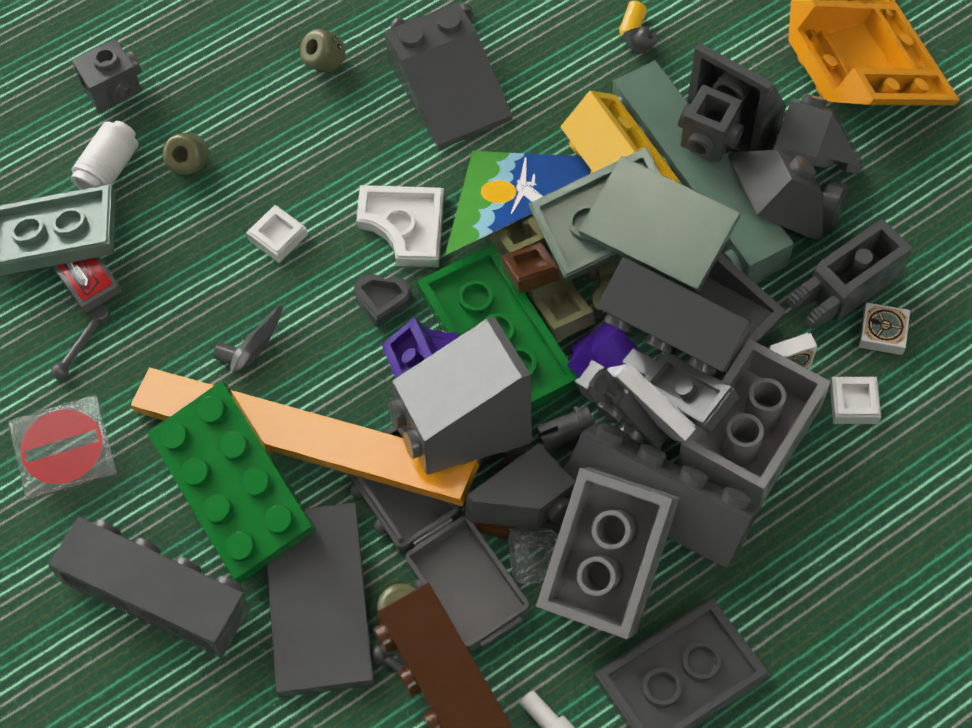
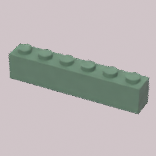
[612,60,794,283]

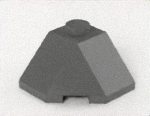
[773,94,863,174]
[729,150,823,241]

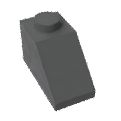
[465,443,575,529]

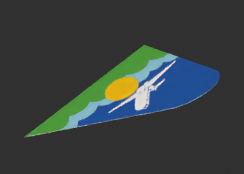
[445,151,590,255]

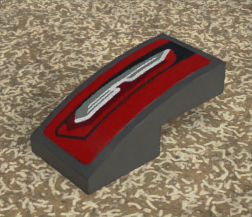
[50,257,122,313]

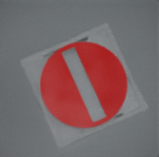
[8,394,117,501]

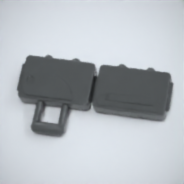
[346,426,530,651]

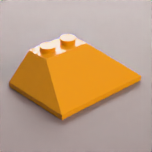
[788,0,960,106]

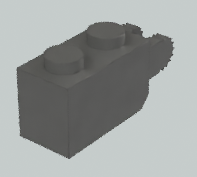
[787,219,912,329]

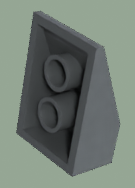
[385,2,512,150]
[688,43,786,152]

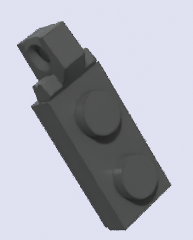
[622,348,739,433]
[575,360,668,449]

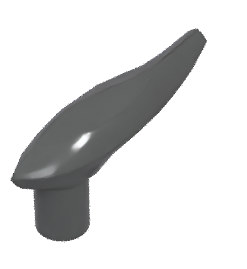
[213,304,283,372]

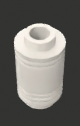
[71,121,139,190]

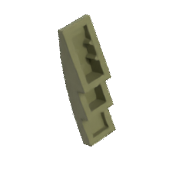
[489,214,595,342]

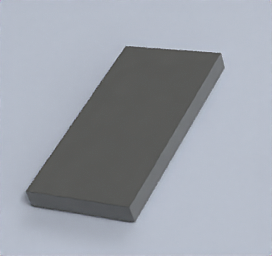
[267,502,374,698]

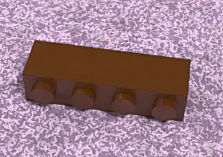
[373,582,513,728]

